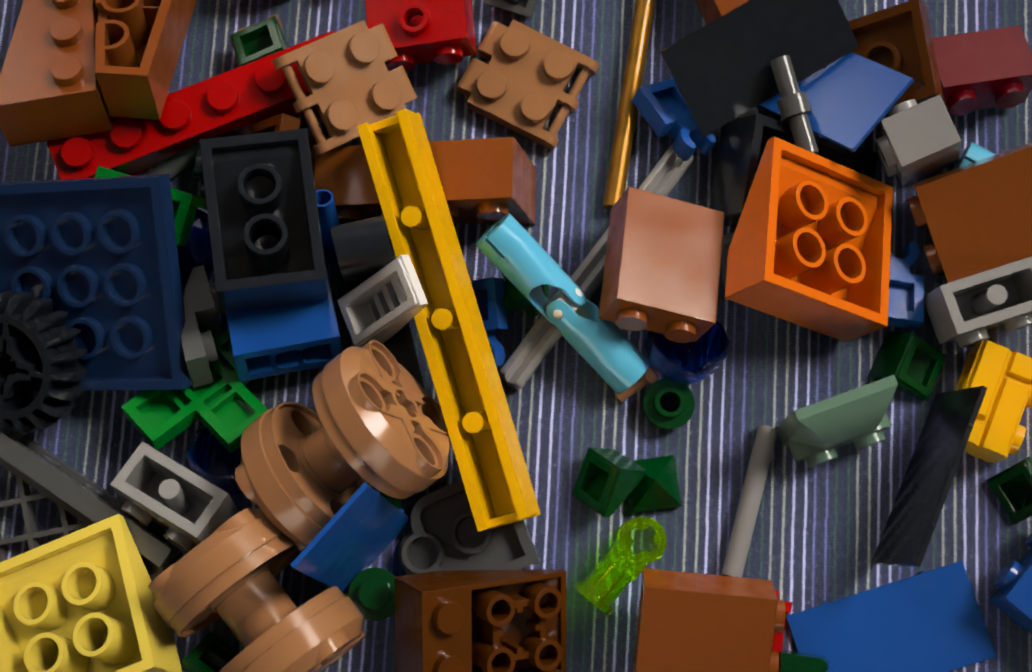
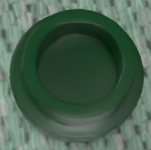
[348,567,395,621]

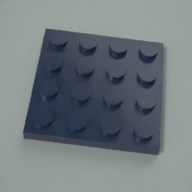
[0,174,193,391]

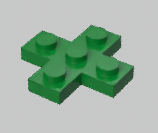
[121,329,268,454]

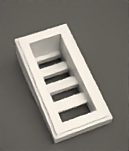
[337,254,428,347]

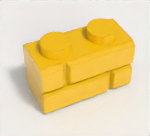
[955,340,1032,463]

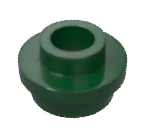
[643,378,695,430]

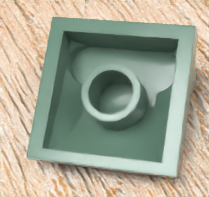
[776,375,898,468]

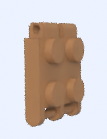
[456,19,600,150]
[272,20,417,156]

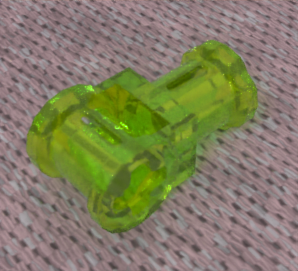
[572,516,667,617]

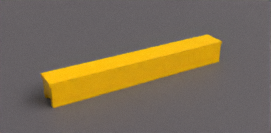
[357,108,541,532]

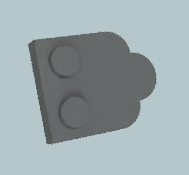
[398,479,541,575]

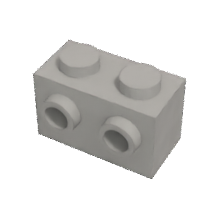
[876,94,961,187]
[924,256,1032,348]
[110,441,239,553]

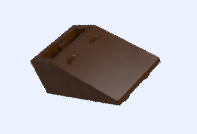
[394,569,566,672]

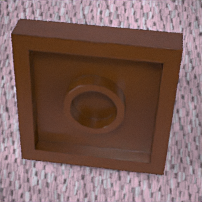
[848,0,943,117]

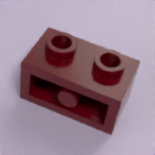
[932,25,1032,116]

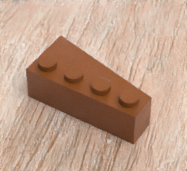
[0,0,113,147]
[95,0,197,120]
[314,137,536,225]

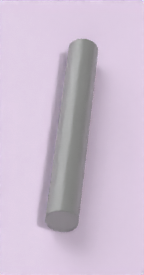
[721,425,778,577]

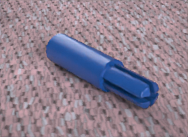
[315,189,340,264]

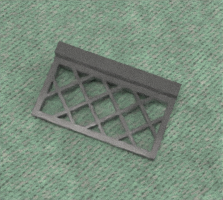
[0,431,183,581]

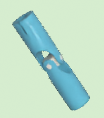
[476,213,650,394]

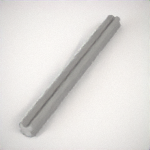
[499,144,694,390]

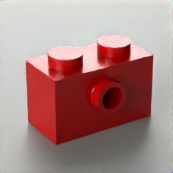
[365,0,477,71]

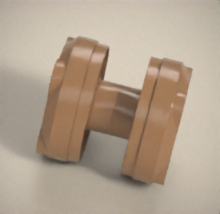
[235,340,450,552]
[148,507,366,672]

